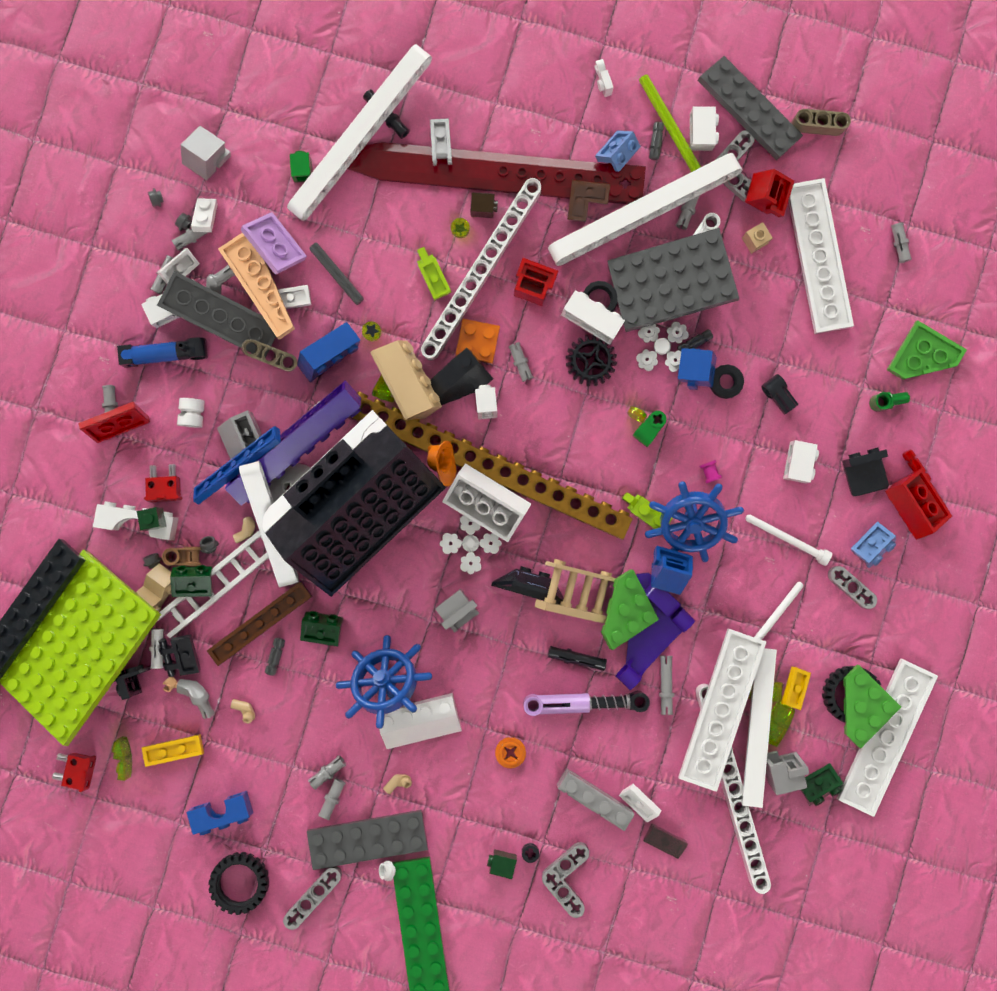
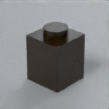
[470,192,498,218]

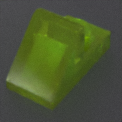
[372,374,394,402]

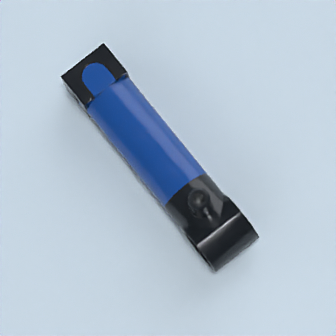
[117,337,208,368]

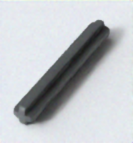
[309,243,364,305]

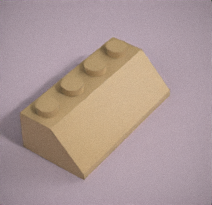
[370,340,442,420]

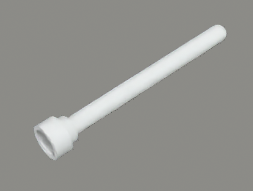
[745,515,832,566]
[754,582,804,640]

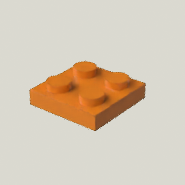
[455,319,500,364]

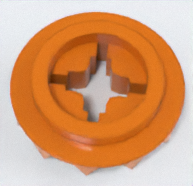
[495,737,526,769]

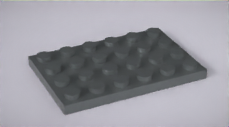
[607,228,739,332]

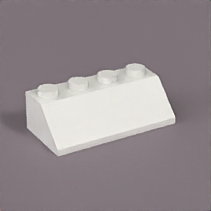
[376,693,462,749]

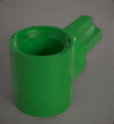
[869,392,910,412]

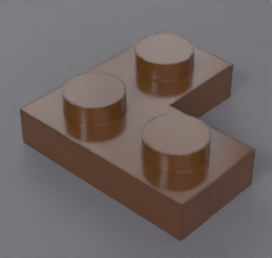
[567,180,610,221]

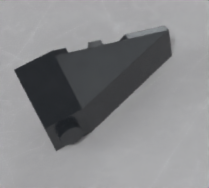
[430,348,494,405]

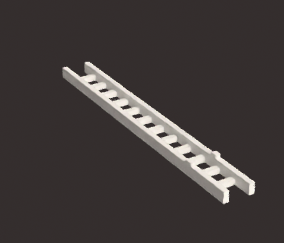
[157,531,269,638]

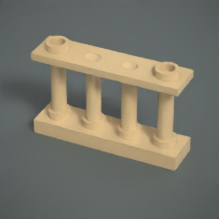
[535,559,616,624]

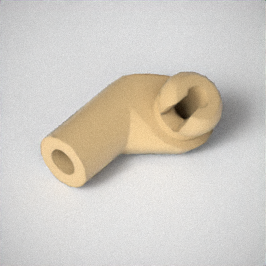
[233,517,255,543]
[230,699,255,724]
[383,774,412,794]

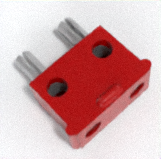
[144,464,183,503]
[52,753,96,792]

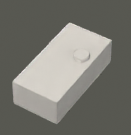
[442,463,531,542]

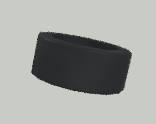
[583,281,617,312]

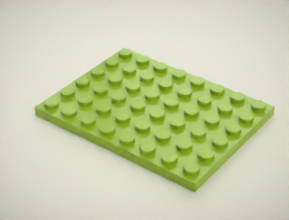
[0,550,161,746]

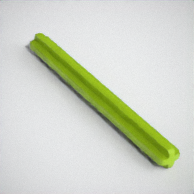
[639,74,701,172]

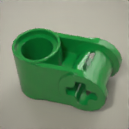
[632,411,666,447]

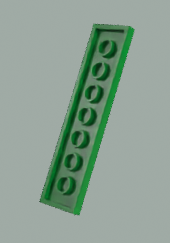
[392,857,450,991]

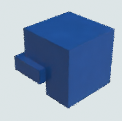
[678,348,717,390]
[651,546,693,595]

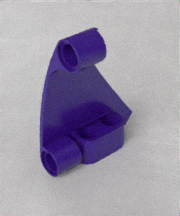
[616,573,695,690]

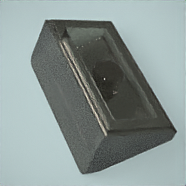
[643,824,688,859]

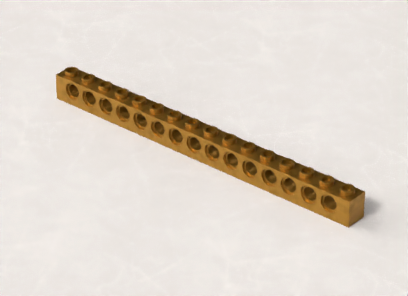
[349,391,633,540]

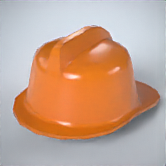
[427,441,457,487]

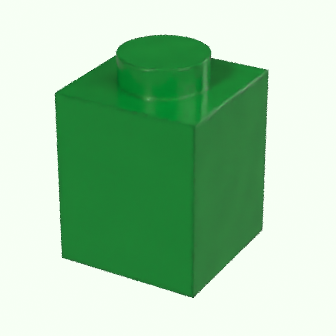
[290,151,313,182]

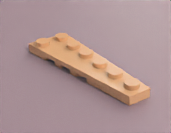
[218,233,295,340]

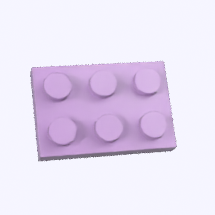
[241,212,307,275]

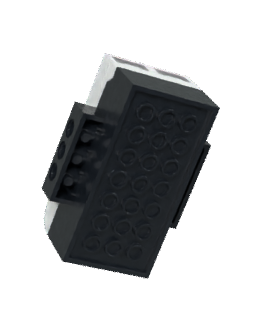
[262,410,446,597]

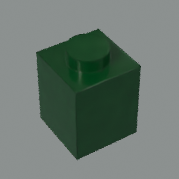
[136,507,166,531]
[487,849,517,879]

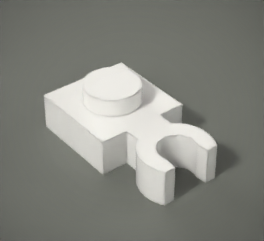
[594,59,614,97]

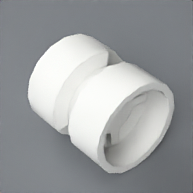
[177,398,205,428]

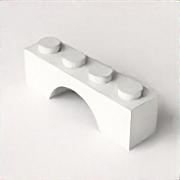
[93,501,179,540]

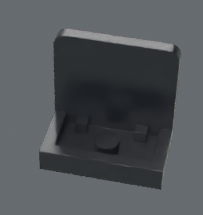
[842,447,889,497]

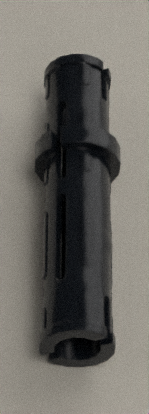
[363,89,410,139]
[548,646,607,671]

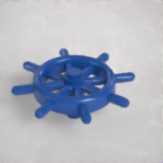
[645,481,744,562]
[336,635,432,729]

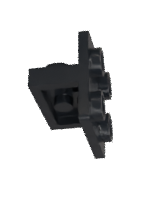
[114,664,151,700]

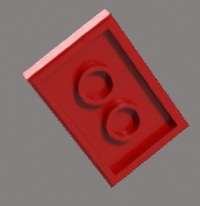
[78,402,150,443]

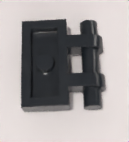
[158,635,201,677]

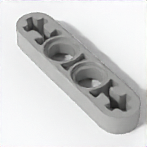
[283,866,342,930]

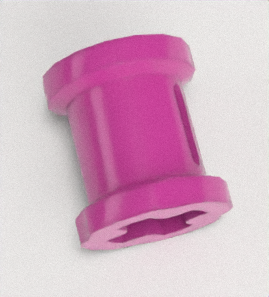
[699,460,722,484]

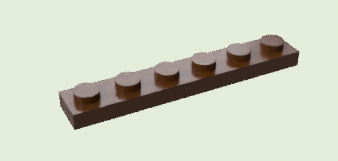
[207,581,313,666]

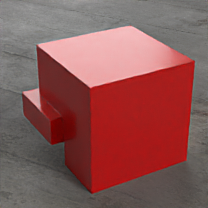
[745,169,795,217]
[514,258,559,306]

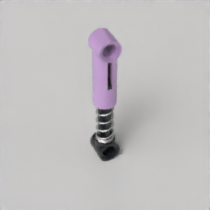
[523,690,650,716]

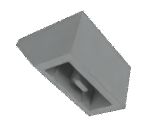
[217,410,262,459]

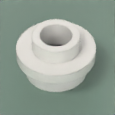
[379,861,396,881]

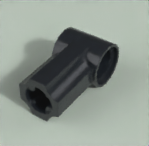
[761,374,799,415]

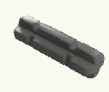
[649,122,664,160]
[677,329,713,351]
[265,638,285,676]

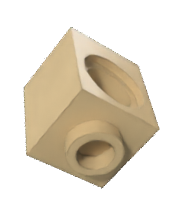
[742,222,773,254]

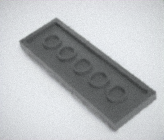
[697,56,803,161]
[157,271,276,358]
[307,810,428,870]

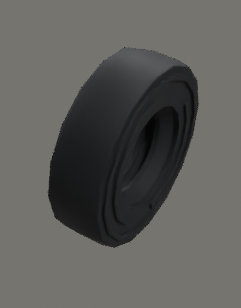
[710,364,744,399]

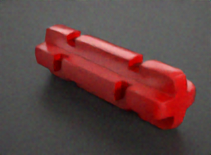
[902,450,931,481]

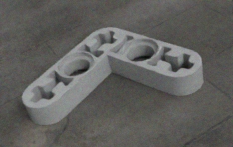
[716,130,755,202]
[542,842,589,918]

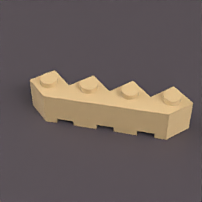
[136,564,172,612]

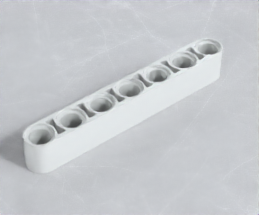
[239,461,299,588]

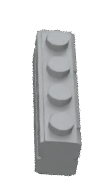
[557,768,635,831]

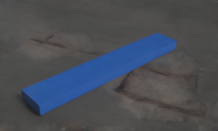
[193,426,281,505]

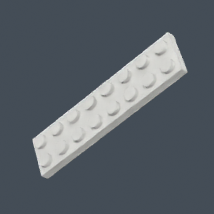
[788,178,854,334]
[678,629,766,792]
[836,658,938,817]

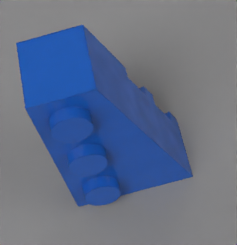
[297,322,360,383]

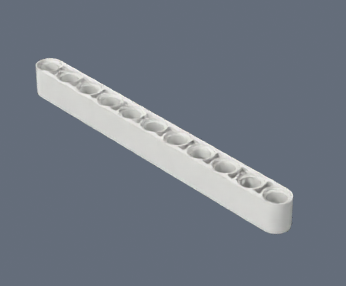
[287,44,432,221]
[548,153,742,266]
[421,178,541,360]
[696,684,771,894]

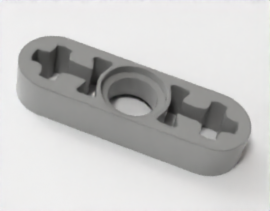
[828,566,877,609]

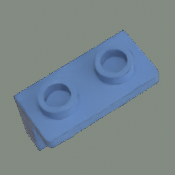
[595,130,640,172]
[851,521,896,568]

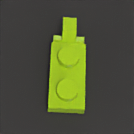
[417,247,451,301]
[622,492,673,529]

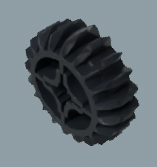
[565,335,617,387]

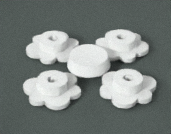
[636,322,689,372]
[440,515,502,574]

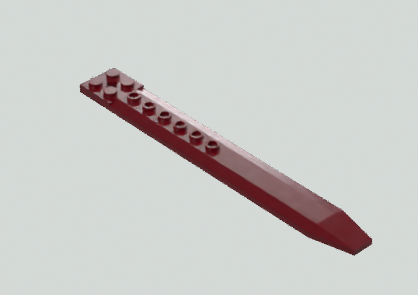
[347,142,646,204]

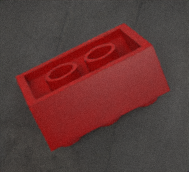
[885,468,952,540]

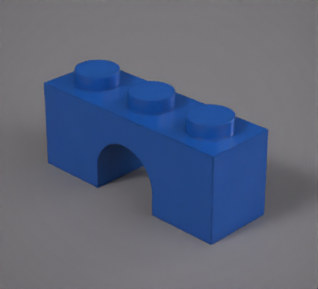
[186,791,253,836]

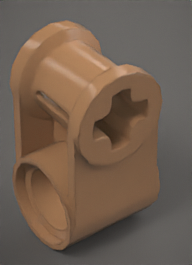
[162,547,201,566]

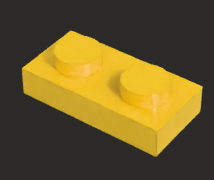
[781,667,811,710]

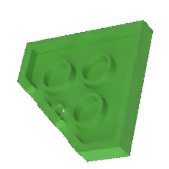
[887,320,967,380]
[601,569,659,650]
[843,665,901,749]

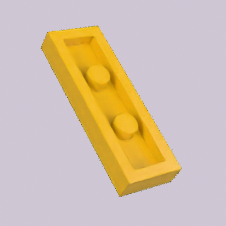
[141,734,204,767]

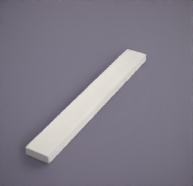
[742,648,777,808]

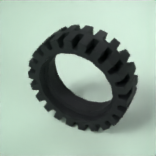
[822,666,881,722]
[208,852,269,915]

